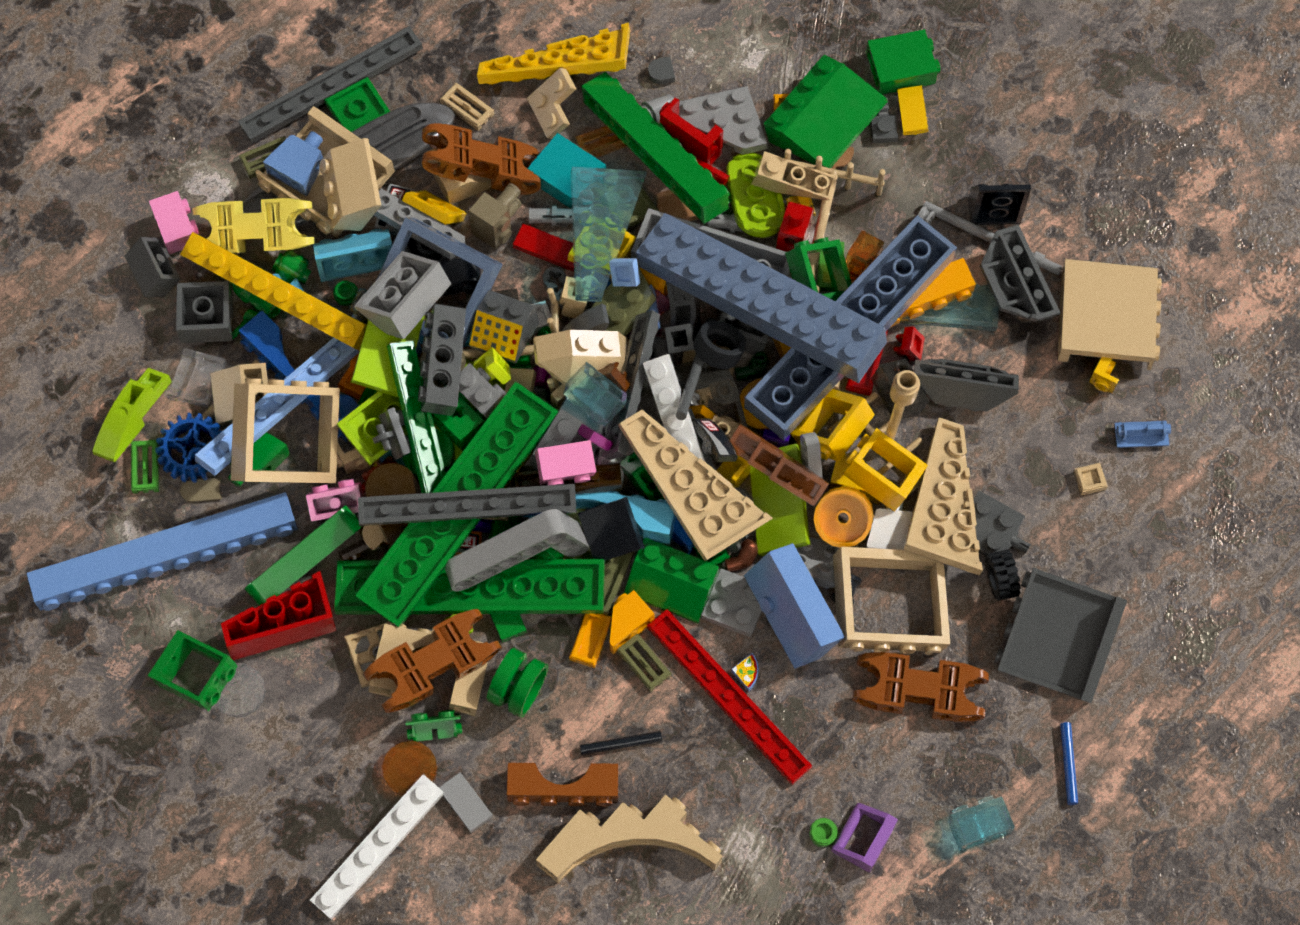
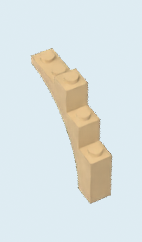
[536,795,723,883]

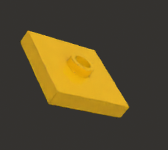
[402,190,466,224]

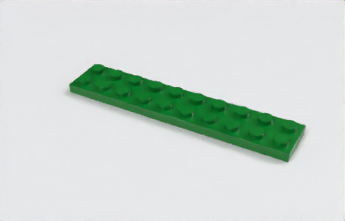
[355,381,559,627]
[334,559,605,615]

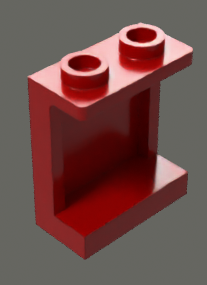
[659,97,724,166]

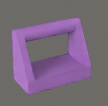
[831,803,898,873]

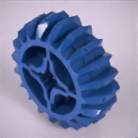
[155,413,222,483]

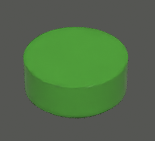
[809,818,838,847]

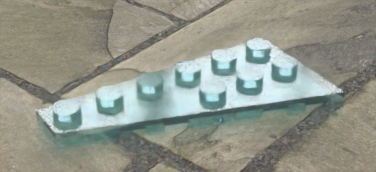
[571,167,647,302]

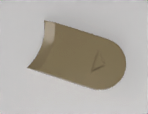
[180,477,222,503]

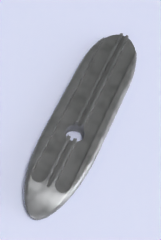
[243,102,455,227]

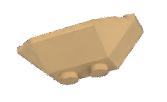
[533,330,630,388]

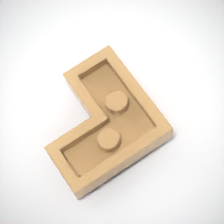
[527,68,576,139]

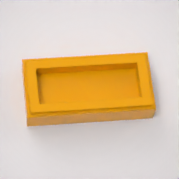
[569,614,612,668]

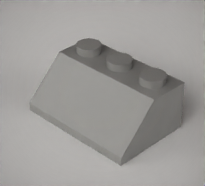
[354,251,451,339]

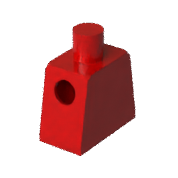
[776,202,813,252]

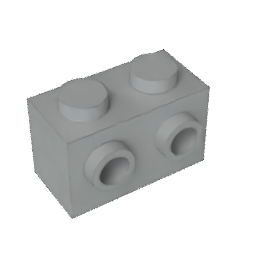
[459,363,506,419]

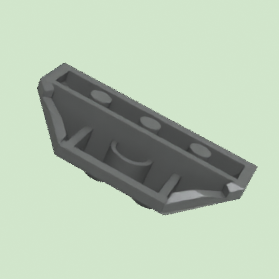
[980,225,1060,322]
[914,359,1019,412]
[519,387,605,472]

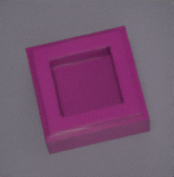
[577,424,613,451]

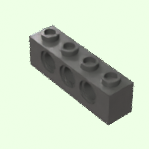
[417,304,466,416]

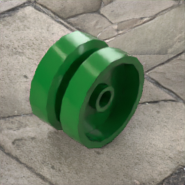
[486,647,549,718]

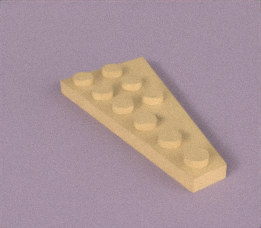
[618,410,773,561]
[904,417,983,576]

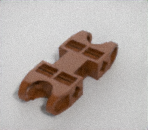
[422,123,541,195]
[363,609,502,713]
[852,652,989,722]

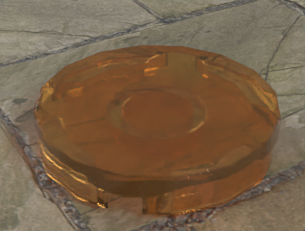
[382,741,438,795]

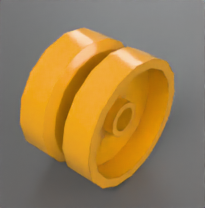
[813,485,874,547]

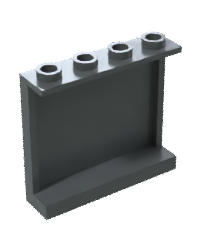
[994,567,1127,703]

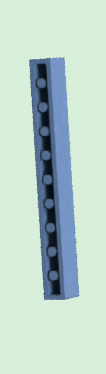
[27,492,298,611]

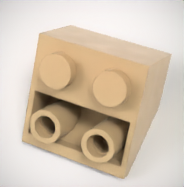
[210,363,268,425]

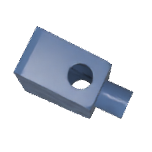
[263,131,323,196]

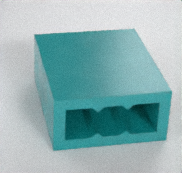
[527,133,607,208]

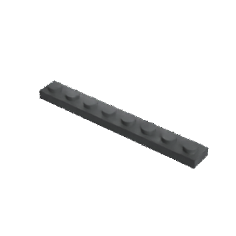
[238,26,423,144]
[358,484,577,526]

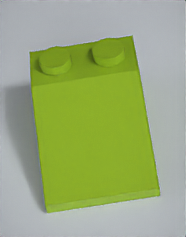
[336,391,408,466]

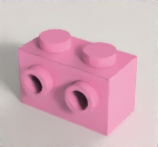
[149,191,200,255]
[535,440,596,485]
[306,479,364,522]

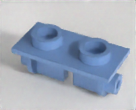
[1114,421,1171,448]

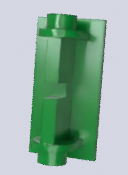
[405,710,463,742]

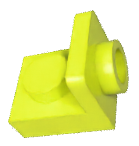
[473,347,511,385]

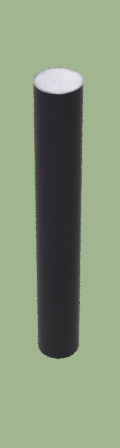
[580,731,662,756]

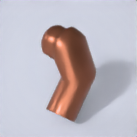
[724,539,758,572]

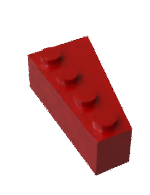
[221,571,337,660]

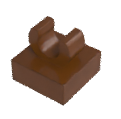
[592,362,630,396]

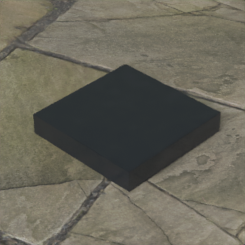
[578,497,645,561]

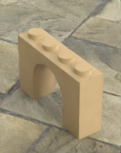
[369,623,488,716]

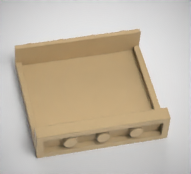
[255,106,395,238]
[1057,259,1162,370]

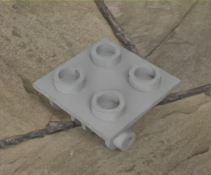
[796,537,840,589]

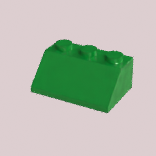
[624,537,719,624]

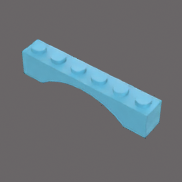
[524,491,676,544]

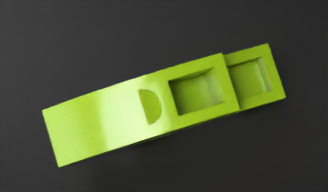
[92,368,172,463]

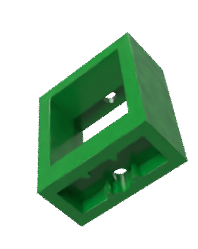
[785,237,852,301]
[148,630,238,712]

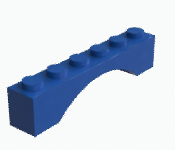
[239,311,360,443]

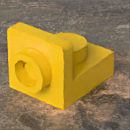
[1089,357,1119,393]

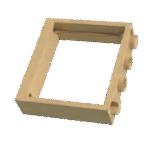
[231,378,340,483]
[833,547,950,655]

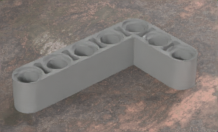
[445,509,589,591]

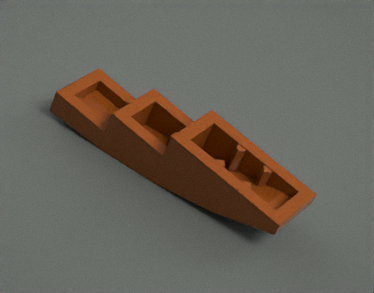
[729,424,829,507]

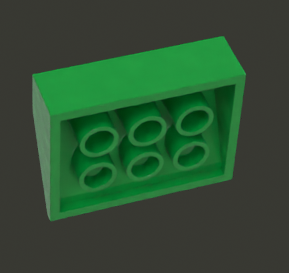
[764,55,888,168]

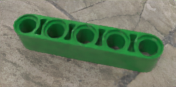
[244,505,362,606]

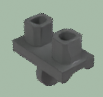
[372,408,411,460]

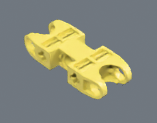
[192,198,315,253]

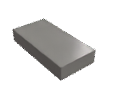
[439,772,493,833]

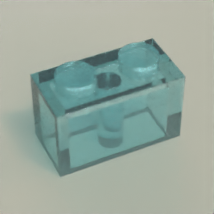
[563,361,627,427]
[948,796,1015,852]

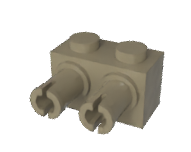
[469,183,522,249]

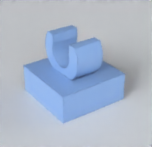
[609,258,640,287]

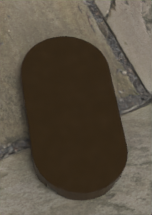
[364,463,422,548]

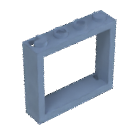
[377,217,503,347]

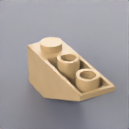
[752,151,836,200]

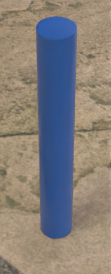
[1060,722,1078,805]

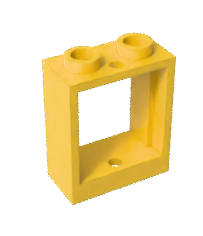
[791,389,875,462]
[843,428,928,512]

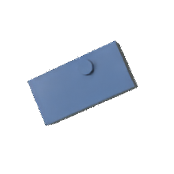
[744,543,845,669]

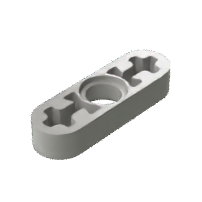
[800,432,824,505]

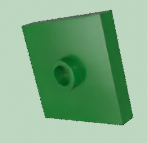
[324,77,390,132]

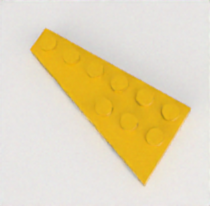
[477,22,630,85]

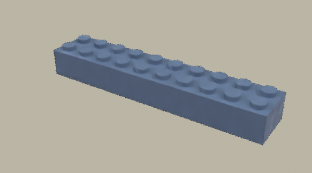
[636,213,887,383]
[744,215,957,441]

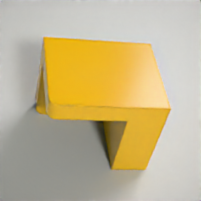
[716,454,751,488]

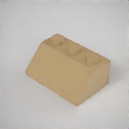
[319,138,381,231]

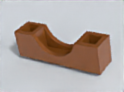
[507,763,618,807]

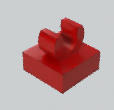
[893,326,925,361]

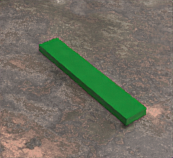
[386,341,446,493]

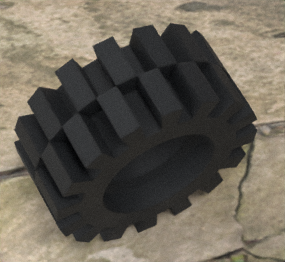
[985,549,1021,601]

